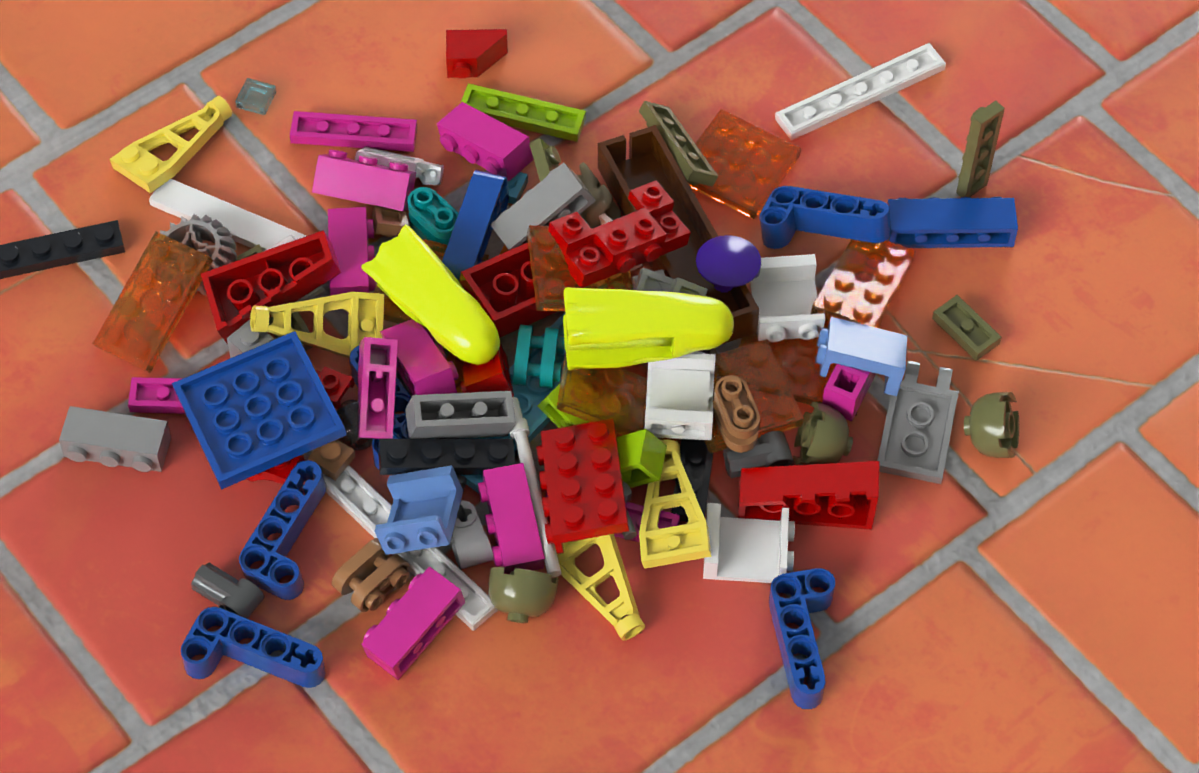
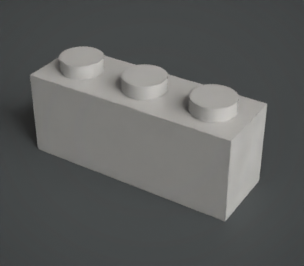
[490,162,596,250]
[405,391,516,439]
[59,406,171,472]

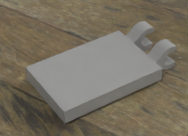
[877,361,959,484]

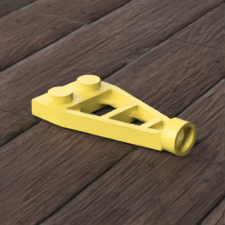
[110,96,232,193]
[250,292,384,358]
[639,439,712,569]
[556,534,645,641]

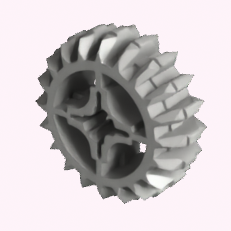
[150,214,237,298]

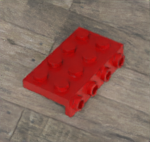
[536,418,629,554]

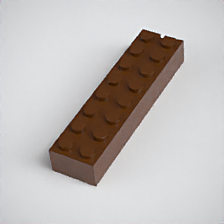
[598,125,759,352]

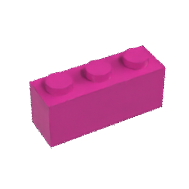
[437,102,534,181]
[312,149,416,211]
[328,207,376,295]
[380,319,459,395]
[478,463,545,574]
[361,566,465,680]

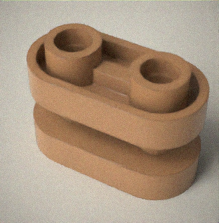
[713,375,760,453]
[332,538,410,612]

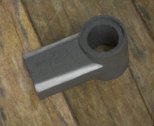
[723,431,794,478]
[191,562,265,619]

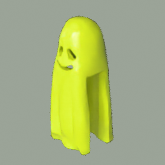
[361,224,500,365]
[563,287,734,370]

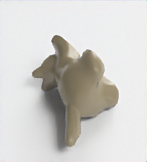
[577,162,621,229]

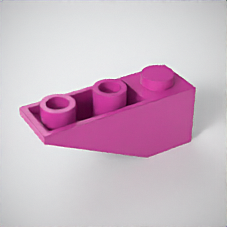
[822,364,876,421]

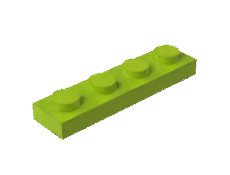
[461,83,586,142]

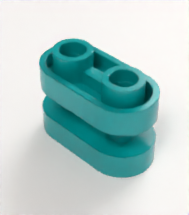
[407,187,459,254]
[513,324,564,388]

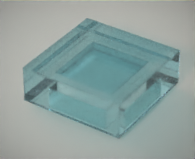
[235,78,276,115]

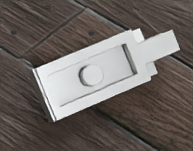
[355,147,444,185]

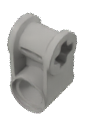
[451,500,493,569]

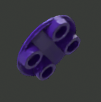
[696,235,761,292]

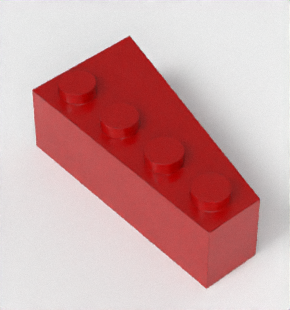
[201,230,341,344]
[738,461,880,530]

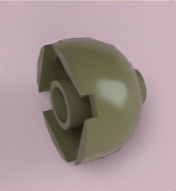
[964,392,1019,458]
[793,402,853,465]
[488,567,559,623]

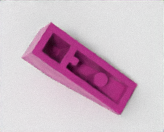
[358,337,398,439]

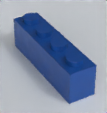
[887,197,1018,248]

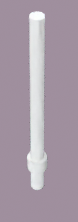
[510,397,561,578]

